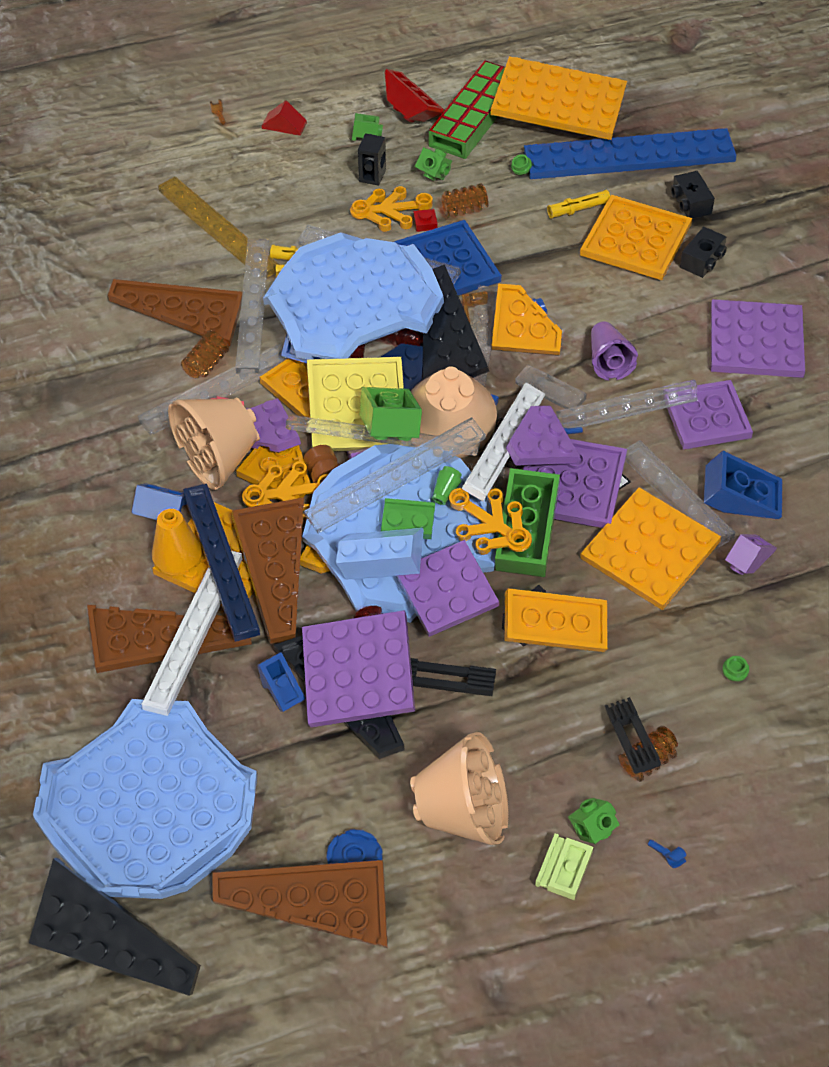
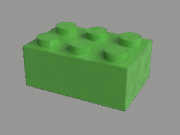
[359,387,422,441]

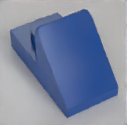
[258,652,306,712]

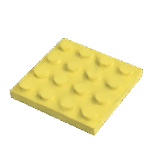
[307,357,408,451]

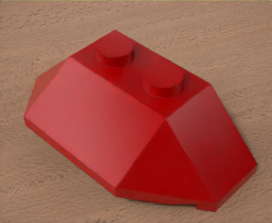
[385,69,445,122]

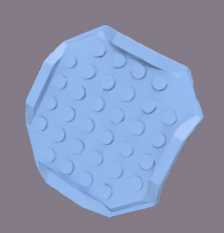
[263,233,444,360]
[302,444,499,623]
[33,699,257,899]

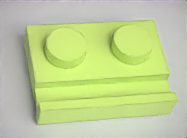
[535,833,593,900]

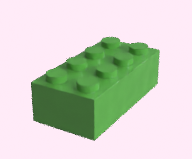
[495,468,560,577]

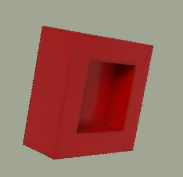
[413,209,438,232]

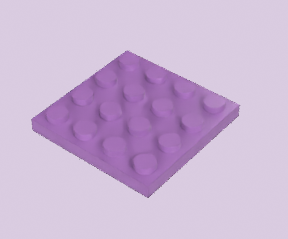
[711,299,805,378]
[523,439,627,528]
[302,610,415,728]

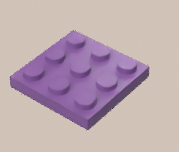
[663,380,753,450]
[396,540,499,637]

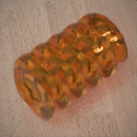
[441,183,489,218]
[181,330,229,378]
[618,725,678,782]

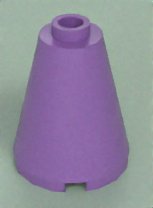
[591,321,638,380]

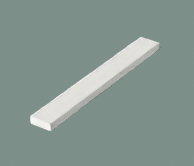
[462,383,546,501]
[142,551,242,716]

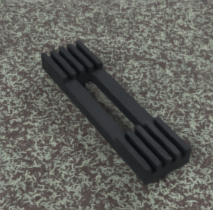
[410,658,496,696]
[605,697,661,774]

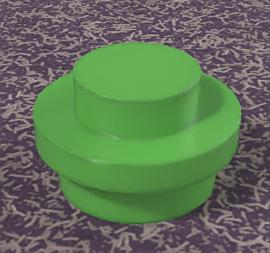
[511,154,532,175]
[722,656,749,681]

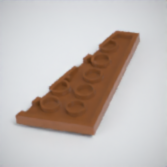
[108,279,244,346]
[232,497,304,644]
[87,605,252,673]
[212,860,388,948]

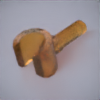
[210,99,226,125]

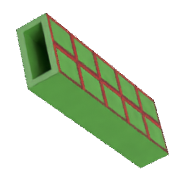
[429,60,505,159]

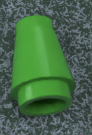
[432,466,462,505]

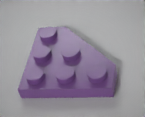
[246,398,301,452]
[506,406,580,465]

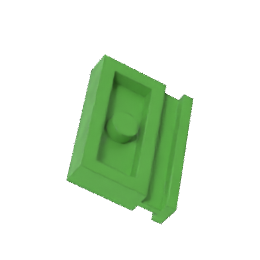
[381,498,435,539]

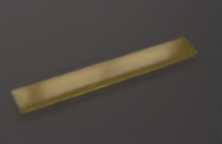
[158,177,280,280]

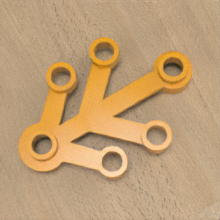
[350,186,433,232]
[242,461,329,521]
[449,488,532,555]

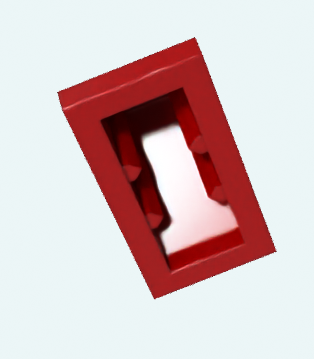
[262,100,307,136]

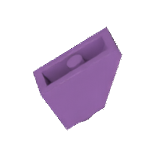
[725,534,777,575]

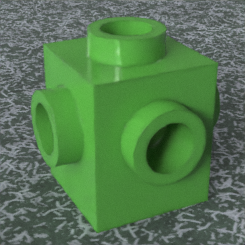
[415,147,452,181]
[568,798,620,844]

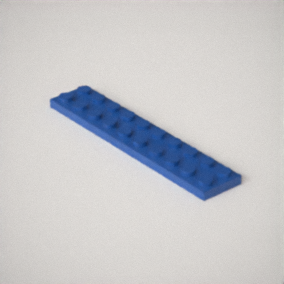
[524,128,737,179]

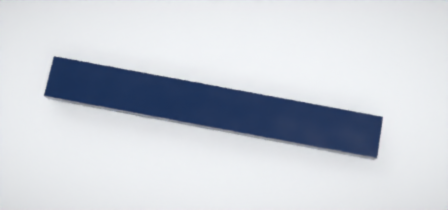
[183,483,260,642]

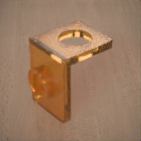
[462,291,488,323]

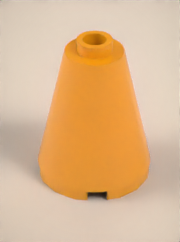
[152,509,202,576]

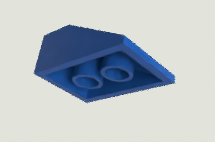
[704,451,782,519]

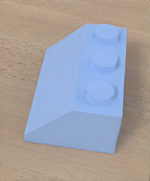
[336,528,424,580]

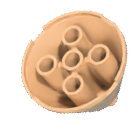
[410,367,497,458]
[168,397,260,490]
[410,732,508,845]

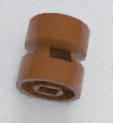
[304,445,340,483]

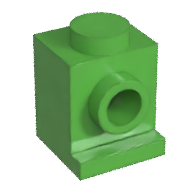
[352,113,383,141]

